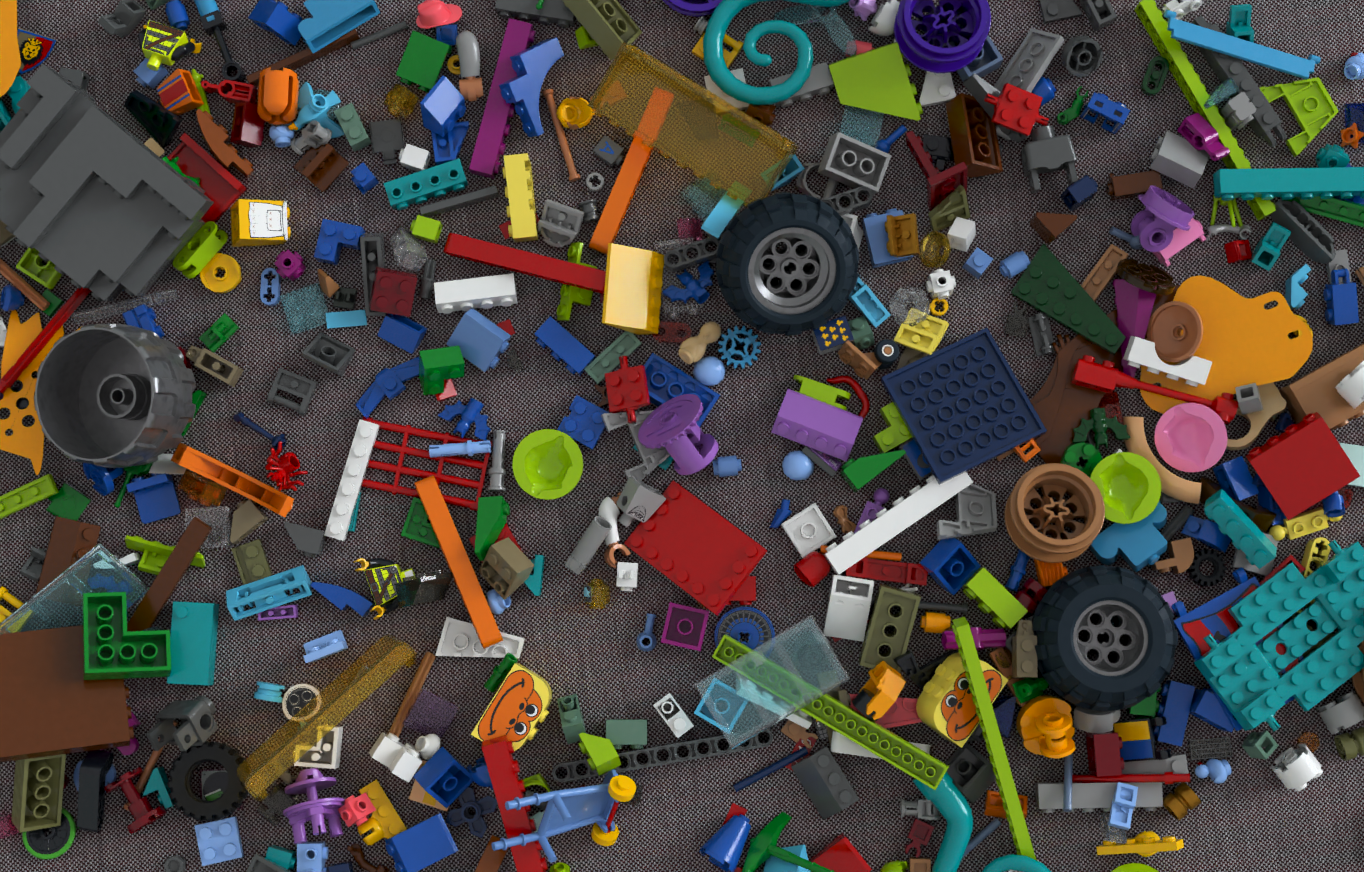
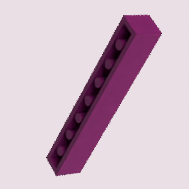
[469,18,536,179]

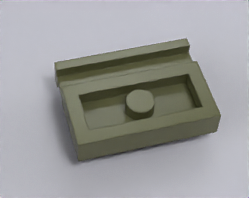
[231,539,273,585]

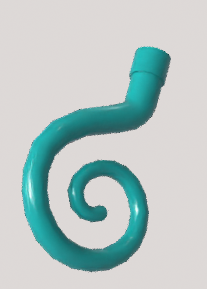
[703,0,850,105]
[912,772,1051,872]

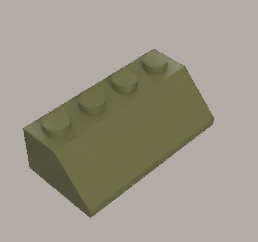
[562,0,642,60]
[11,754,66,833]

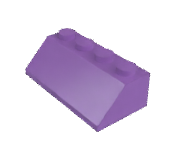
[771,389,863,462]

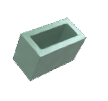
[334,103,371,152]
[606,719,647,749]

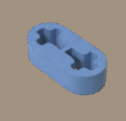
[260,268,281,307]

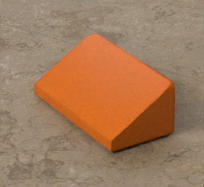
[984,790,1028,819]

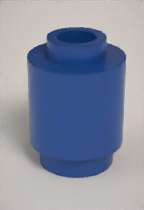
[165,0,190,31]

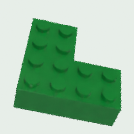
[82,592,171,680]

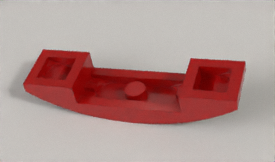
[845,557,928,586]

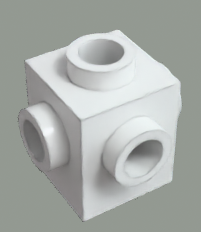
[926,269,956,299]

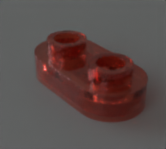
[652,321,691,344]

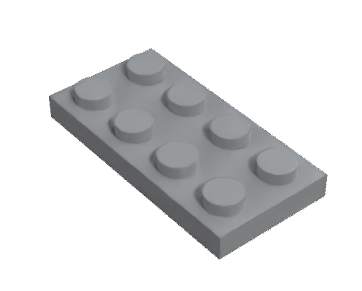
[994,28,1064,93]

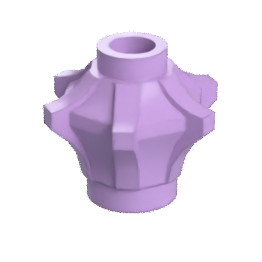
[848,0,877,21]

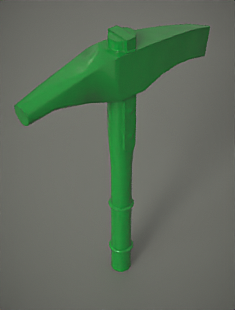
[742,812,835,872]

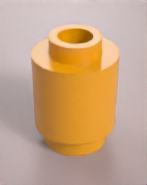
[920,612,951,634]

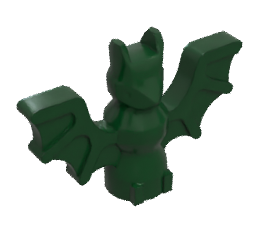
[1072,408,1130,449]

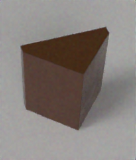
[1030,212,1077,245]

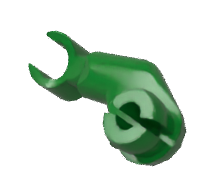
[1057,86,1088,125]

